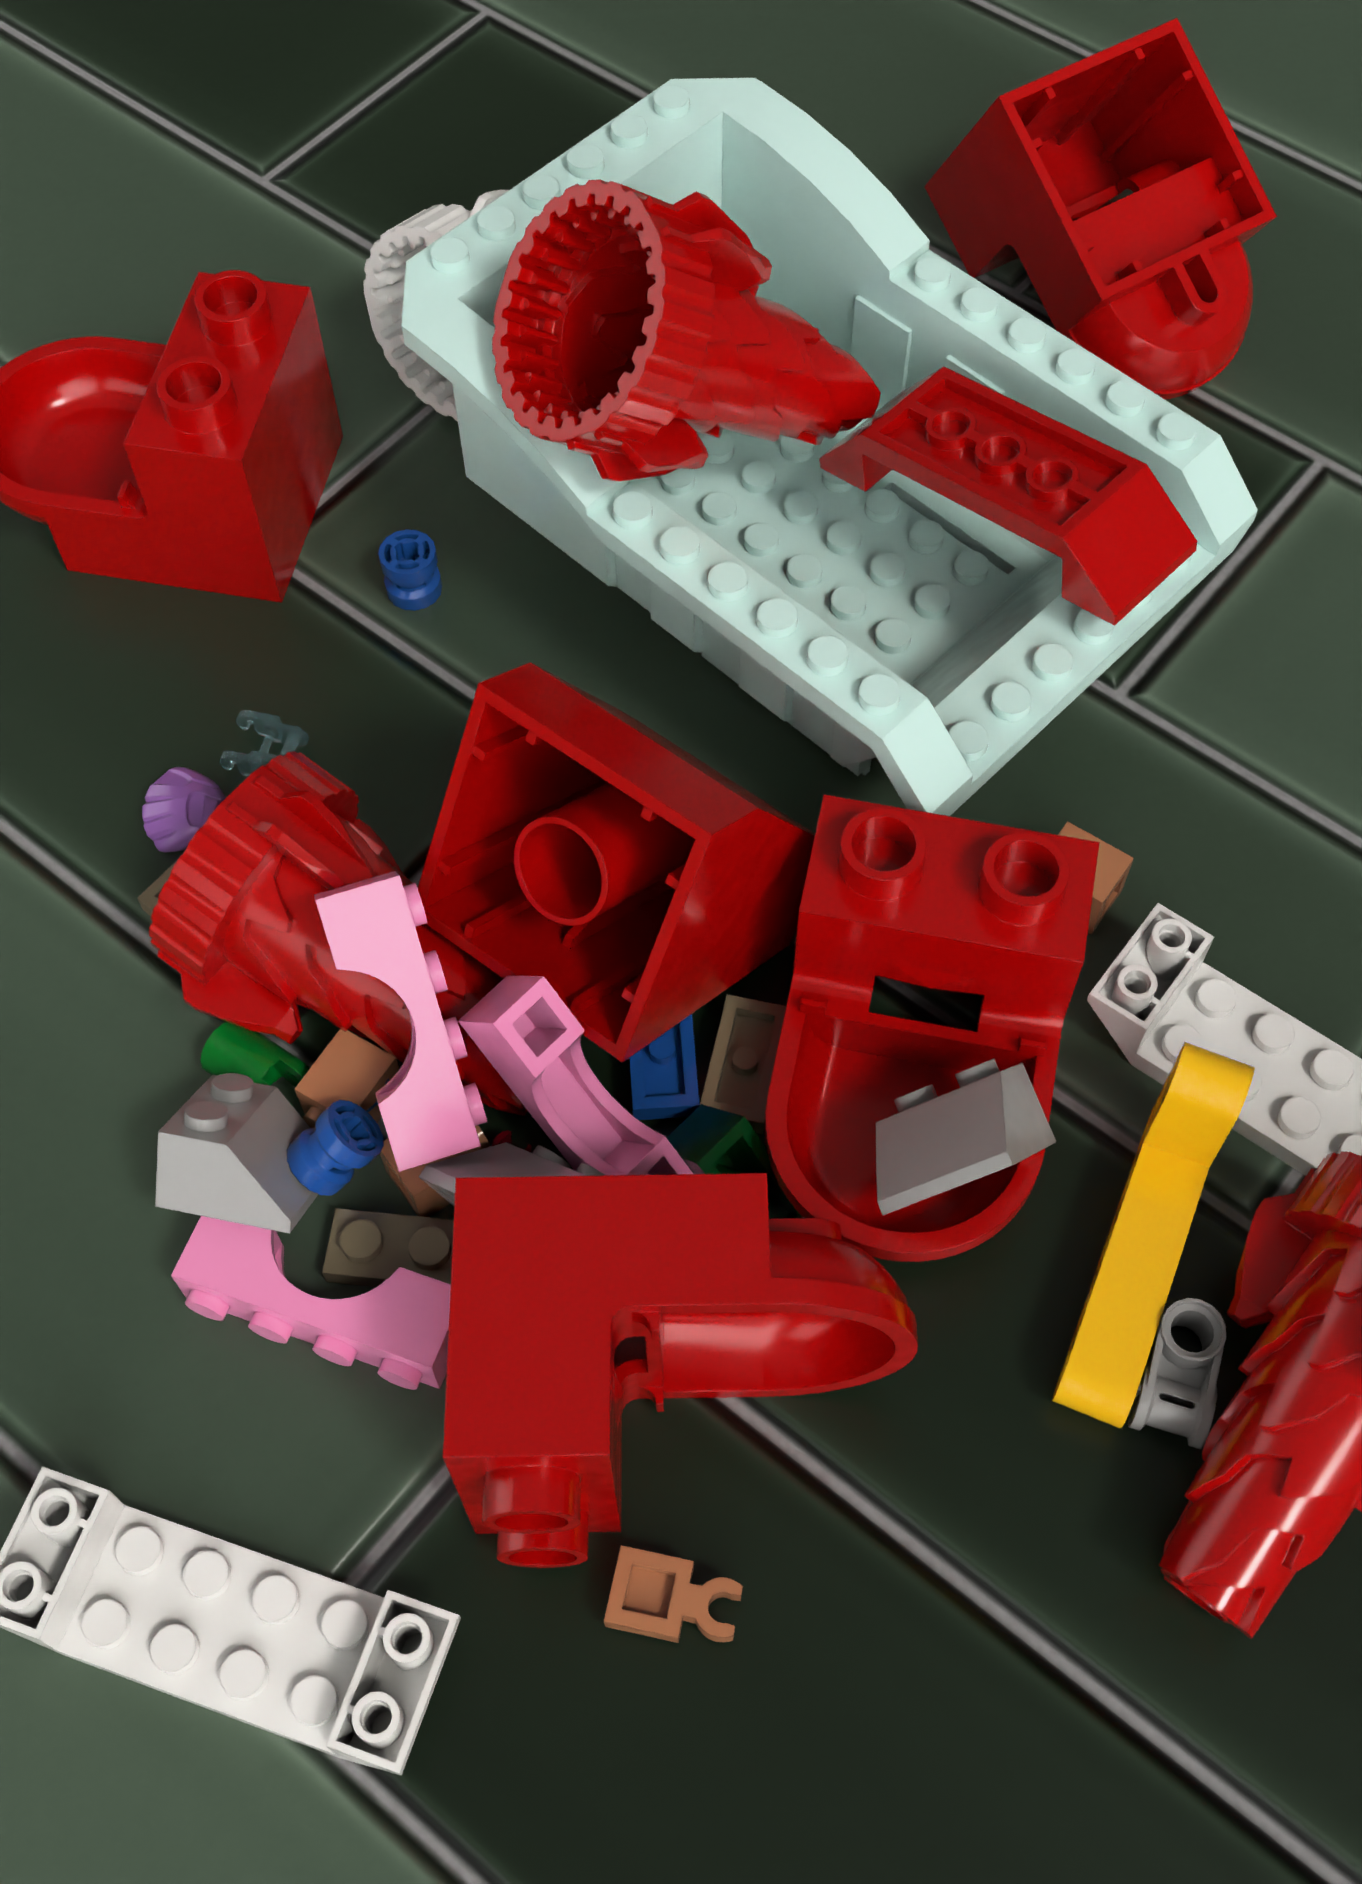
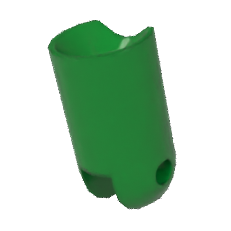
[200,1022,310,1106]

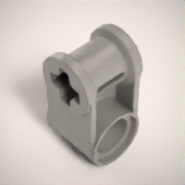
[1128,1298,1226,1449]

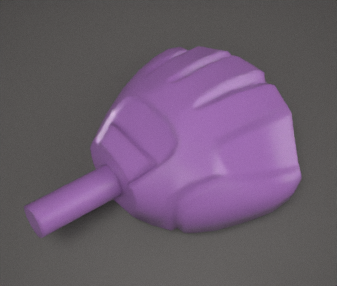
[142,767,226,853]

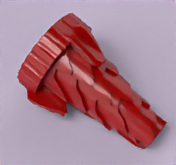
[492,179,881,482]
[149,751,528,1116]
[1159,1151,1362,1639]

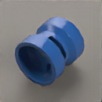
[378,529,442,611]
[287,1100,384,1196]

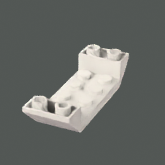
[1087,903,1362,1176]
[0,1466,461,1776]

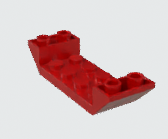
[819,366,1197,626]

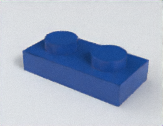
[629,1014,700,1120]

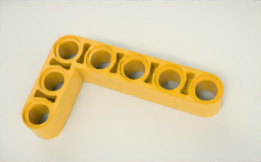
[1052,1042,1255,1429]

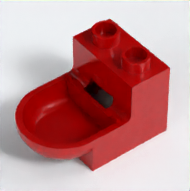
[924,18,1277,399]
[0,270,343,603]
[764,795,1100,1262]
[443,1173,918,1568]

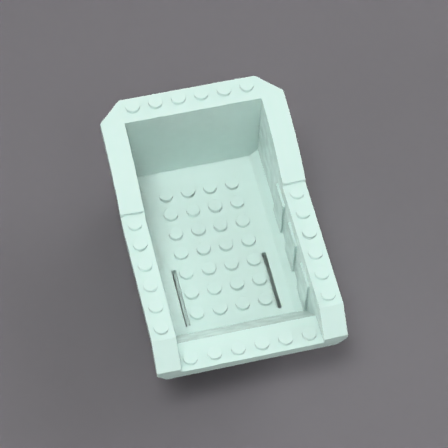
[401,78,1258,816]

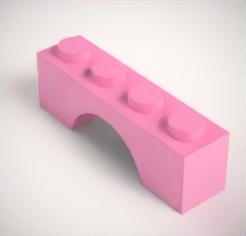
[314,871,487,1172]
[458,976,693,1175]
[171,1216,451,1390]

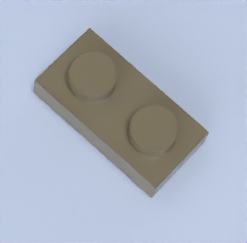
[700,994,786,1134]
[322,1208,454,1287]

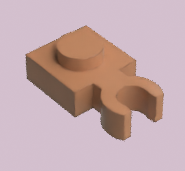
[604,1545,743,1643]

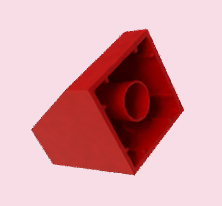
[418,662,815,1063]

